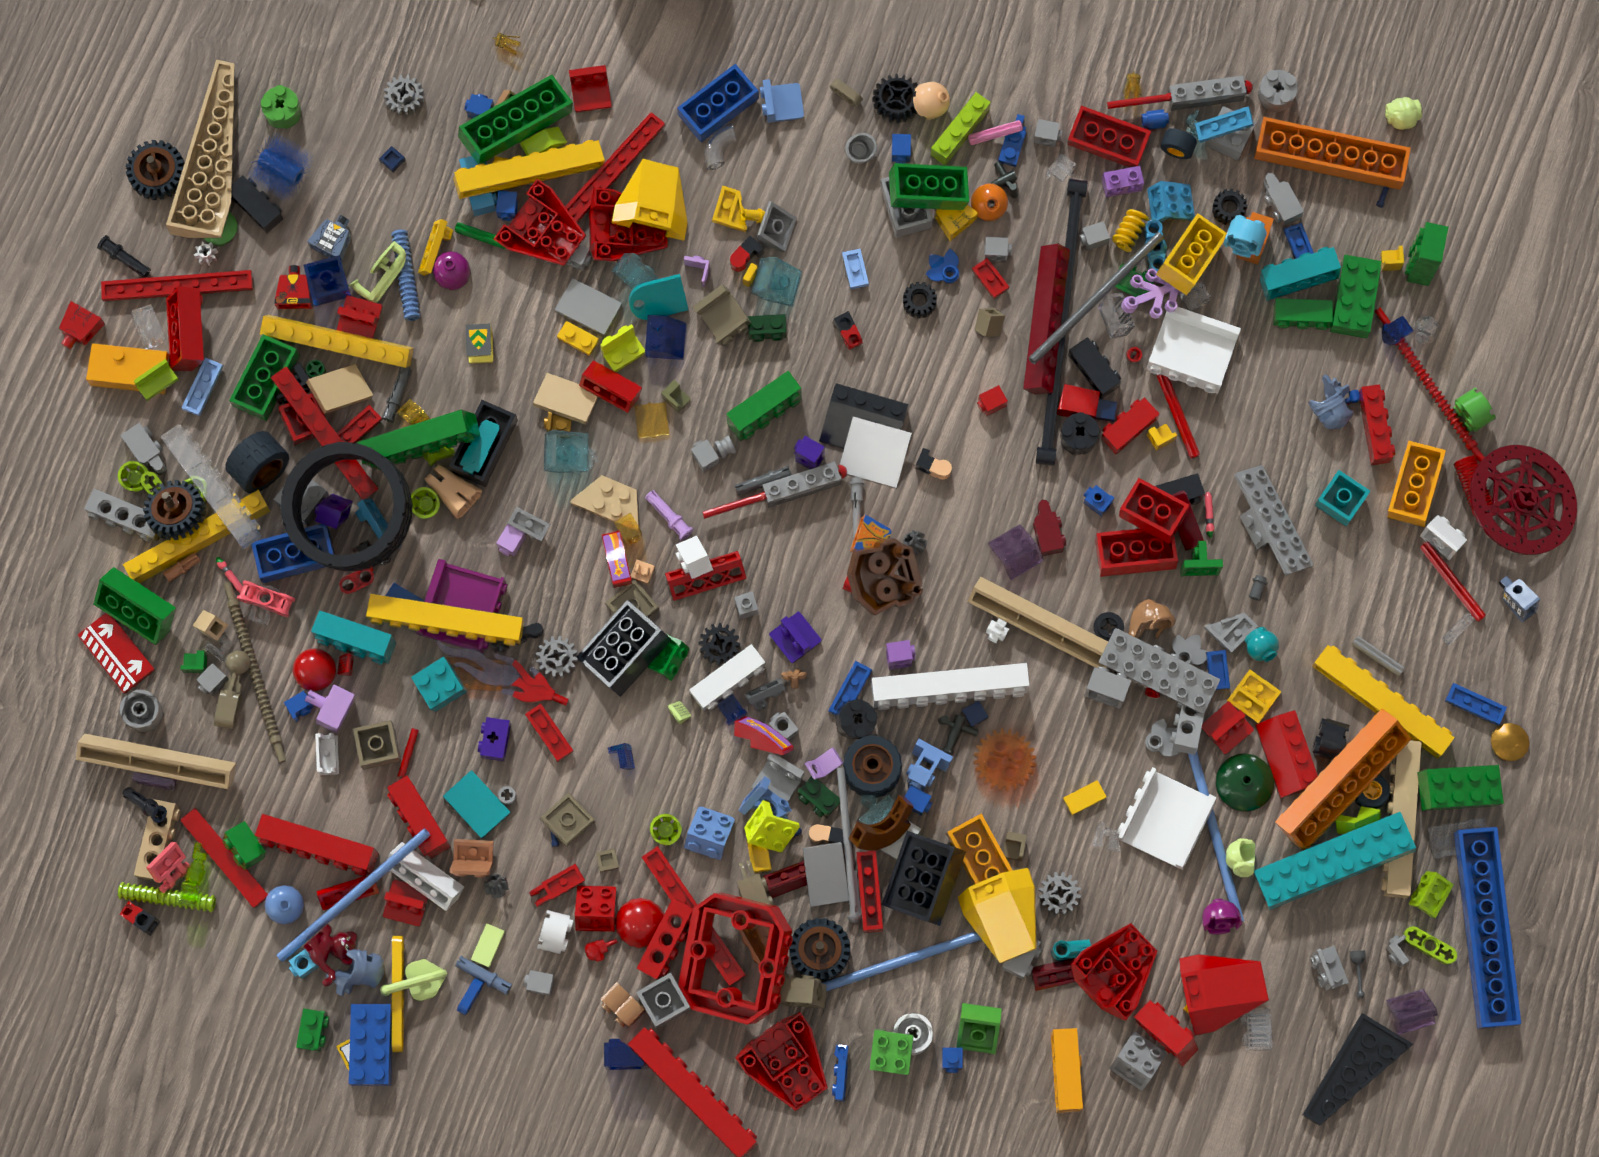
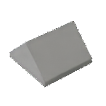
[757,201,797,252]

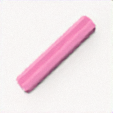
[968,120,1023,145]

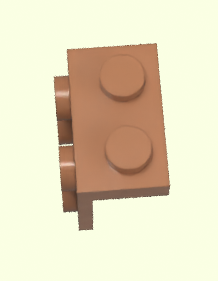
[450,839,494,878]

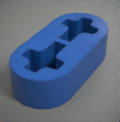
[457,978,484,1015]

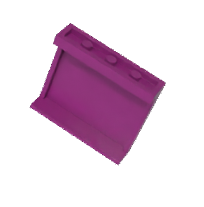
[415,559,508,654]

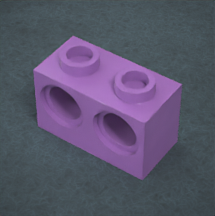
[1102,166,1144,197]
[886,640,916,670]

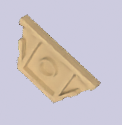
[570,475,639,532]

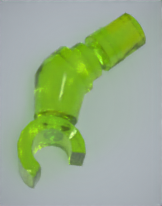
[178,842,207,906]

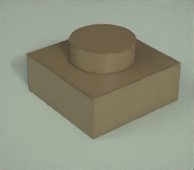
[596,848,619,873]

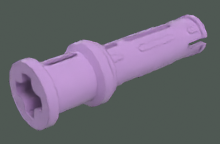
[645,490,694,541]

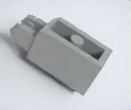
[1263,173,1304,227]
[120,423,166,475]

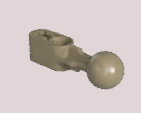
[214,650,251,729]

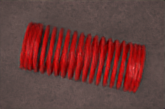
[1453,455,1492,517]

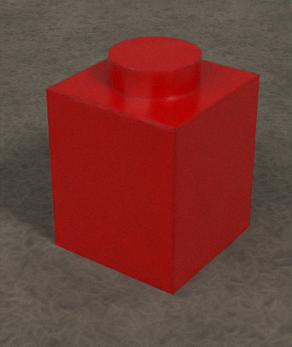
[977,385,1008,416]

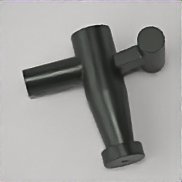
[989,161,1018,198]
[938,715,979,755]

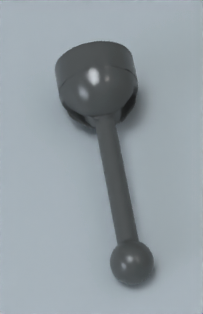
[1349,950,1366,998]

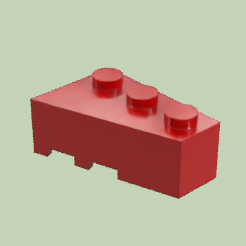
[1134,1000,1199,1067]

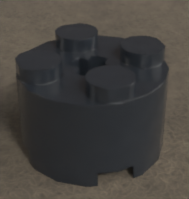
[1060,412,1099,455]
[835,699,878,739]
[1313,718,1350,760]

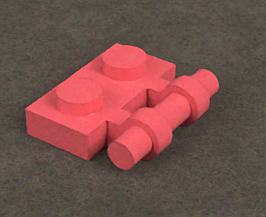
[146,842,191,893]

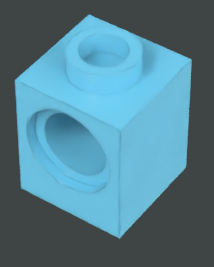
[289,949,319,979]

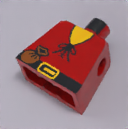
[274,265,313,309]

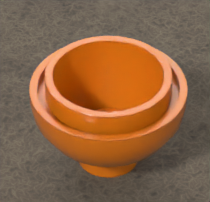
[971,183,1008,221]

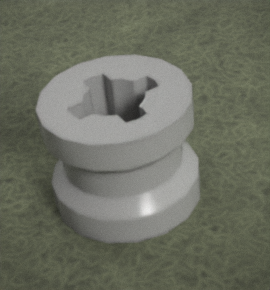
[714,436,736,459]

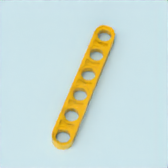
[392,936,404,1052]

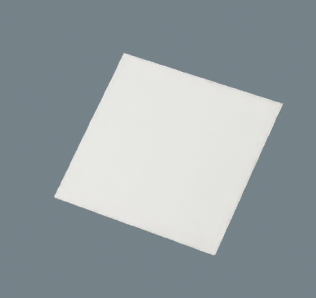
[840,417,912,488]

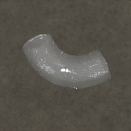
[704,124,737,170]

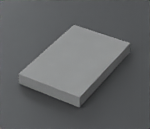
[555,278,622,337]
[802,842,849,906]

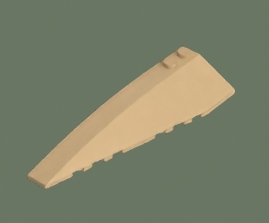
[166,60,235,238]

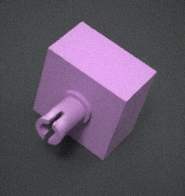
[305,685,355,734]

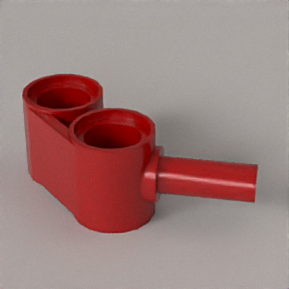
[339,567,374,594]

